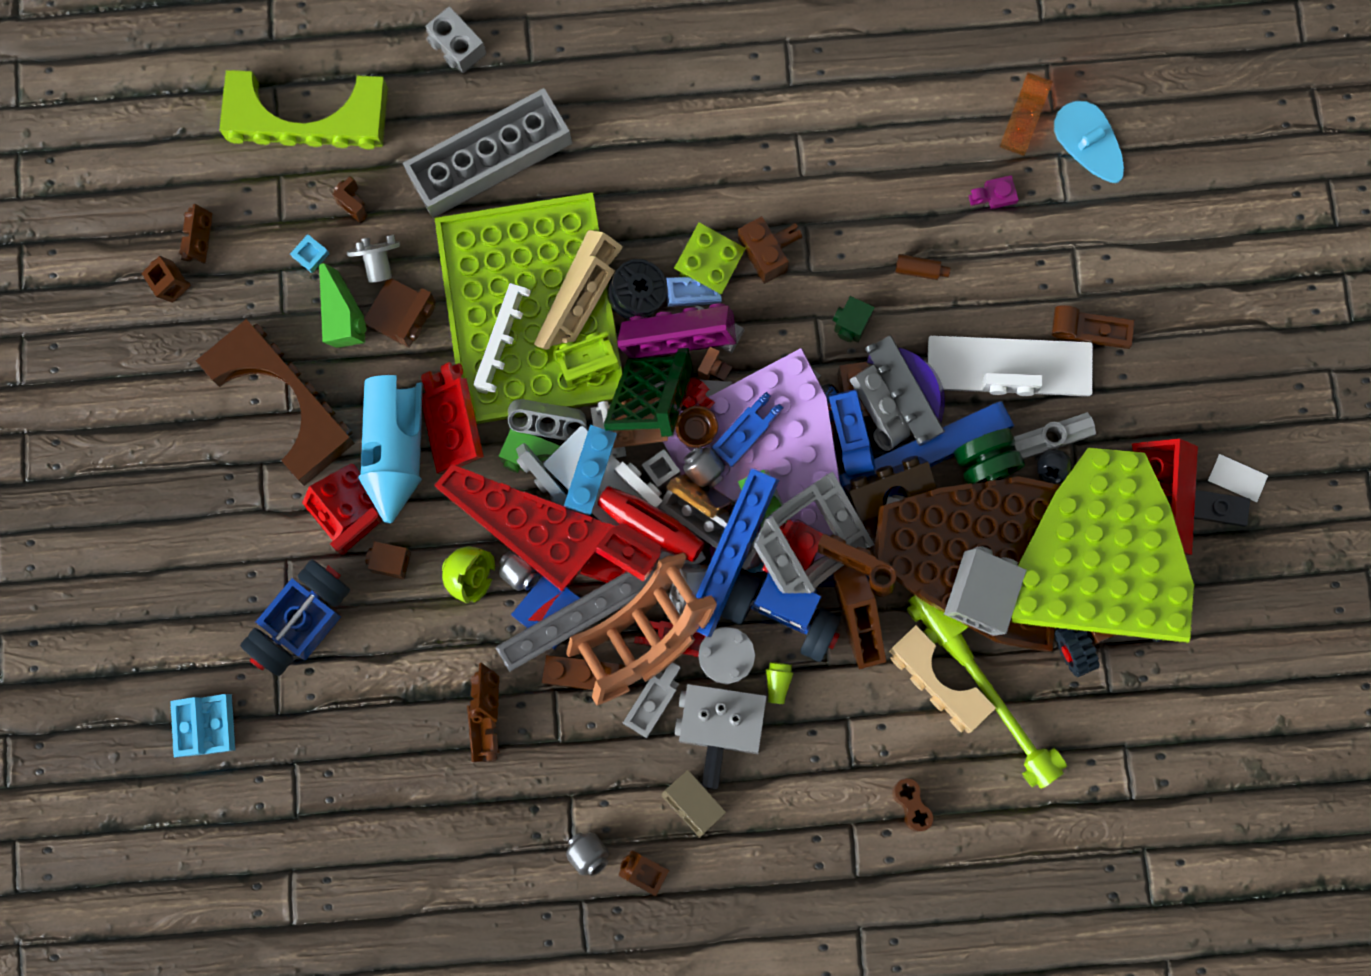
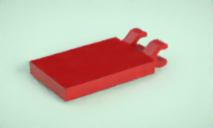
[421,362,484,474]

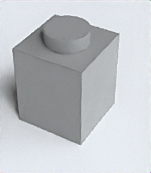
[642,449,681,492]

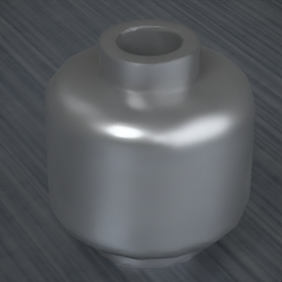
[683,446,725,488]
[499,551,541,591]
[566,833,609,876]

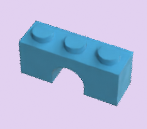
[564,425,617,516]

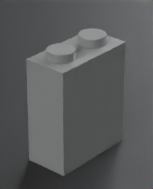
[944,546,1026,636]

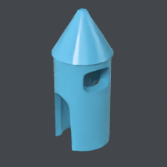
[358,375,423,523]

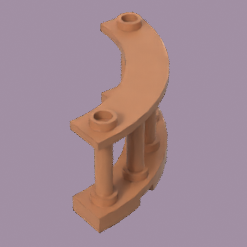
[566,553,717,705]

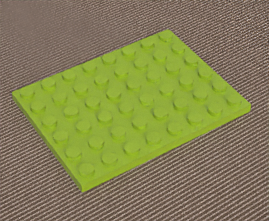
[435,193,622,424]

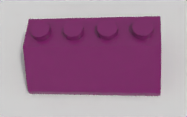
[617,303,737,358]

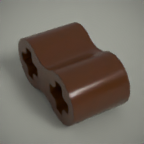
[892,779,933,832]

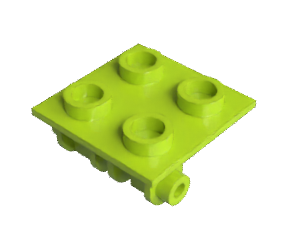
[674,222,746,294]

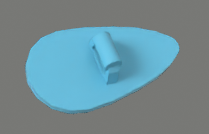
[1054,101,1124,183]

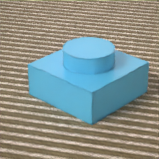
[290,234,330,273]

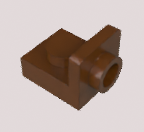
[332,176,368,223]
[619,850,669,896]

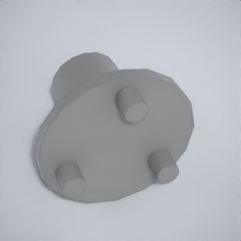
[347,235,400,282]
[698,627,755,684]

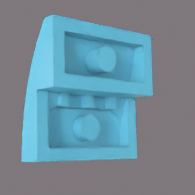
[170,694,235,757]

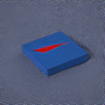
[511,576,580,650]

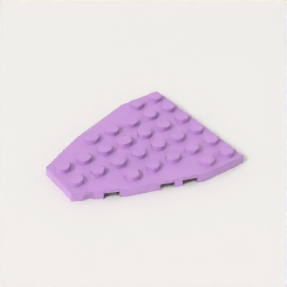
[663,348,841,561]

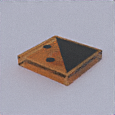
[667,473,733,519]

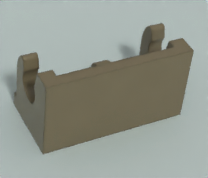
[661,770,726,838]

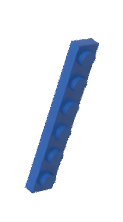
[696,468,780,637]

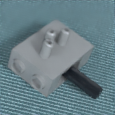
[675,684,766,789]

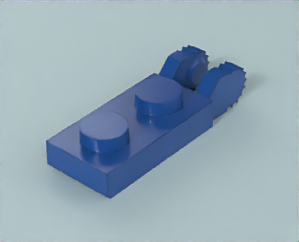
[712,392,784,467]

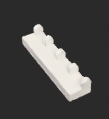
[474,283,531,394]

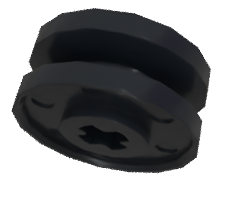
[607,259,668,320]

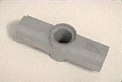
[1011,412,1096,460]

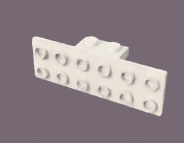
[928,336,1093,396]
[544,426,674,552]

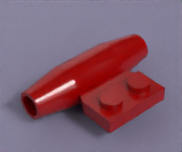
[596,486,705,581]

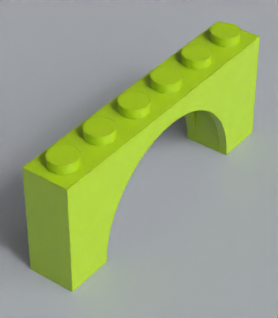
[219,70,388,149]

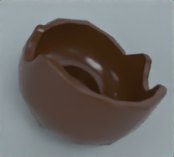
[676,405,719,448]

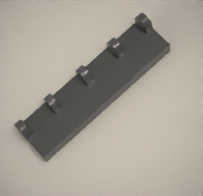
[865,335,945,446]

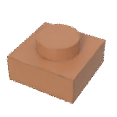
[698,347,722,380]

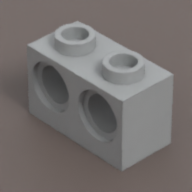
[425,6,486,73]

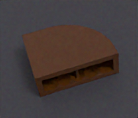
[832,565,886,669]

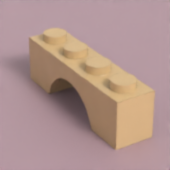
[889,625,996,733]

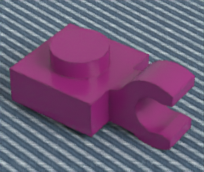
[968,175,1019,209]

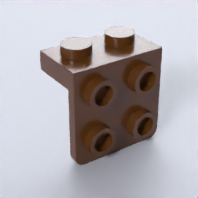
[364,279,436,348]

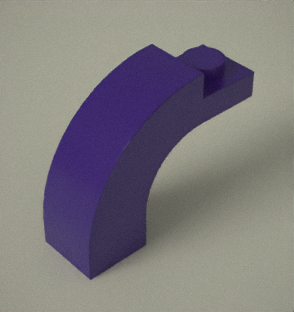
[867,348,945,423]

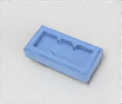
[666,277,722,307]

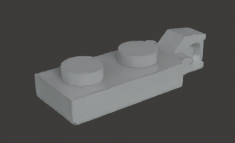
[623,662,681,738]

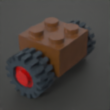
[1055,628,1161,677]

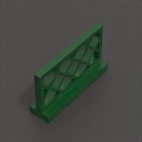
[604,348,693,437]

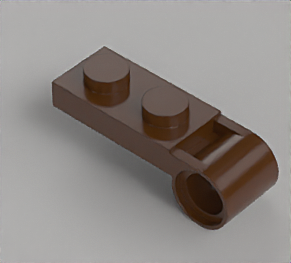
[1052,305,1135,349]
[818,534,896,597]
[542,655,626,695]

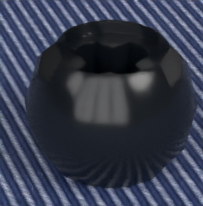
[1037,449,1072,484]

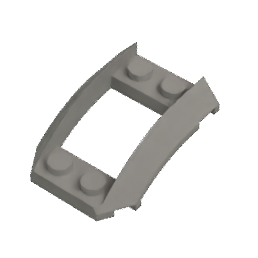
[754,472,874,593]

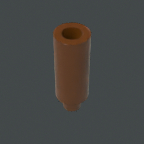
[895,254,951,280]

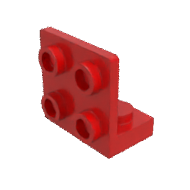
[302,463,377,541]
[762,519,826,573]

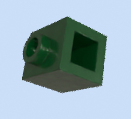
[832,296,875,343]

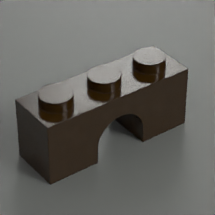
[843,456,937,522]

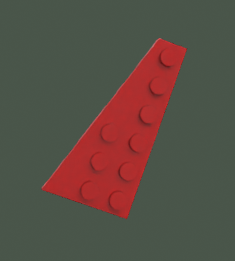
[434,464,615,592]

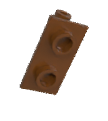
[179,204,212,264]
[469,662,500,723]
[467,705,500,763]

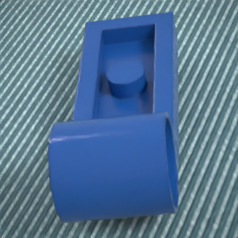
[829,389,876,476]

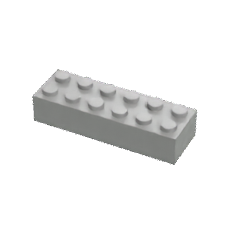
[403,88,572,218]

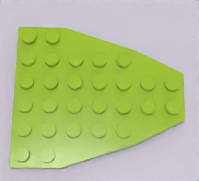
[1012,448,1194,643]

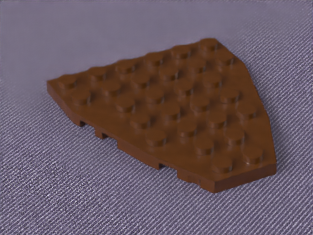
[874,477,1061,652]

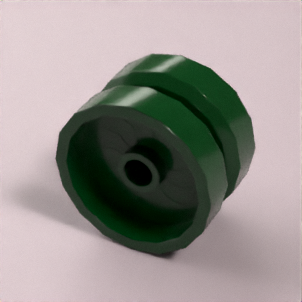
[954,428,1025,485]

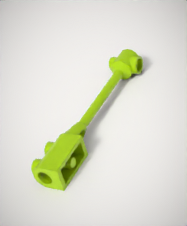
[907,595,1067,789]

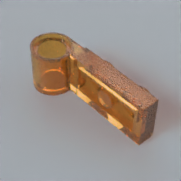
[999,72,1053,156]

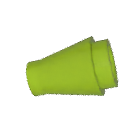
[766,662,794,704]

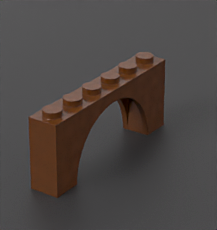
[196,319,355,486]

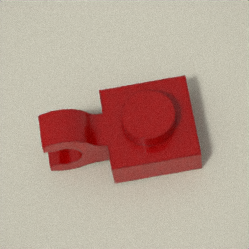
[683,377,715,409]

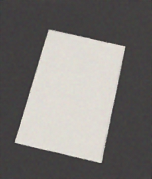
[1208,454,1268,502]

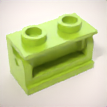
[555,332,619,388]

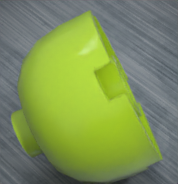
[442,546,495,603]

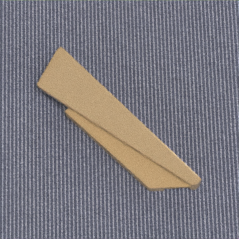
[534,230,623,350]

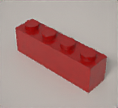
[1132,439,1198,555]

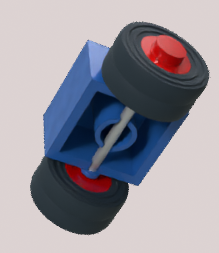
[240,559,350,676]
[721,571,841,662]

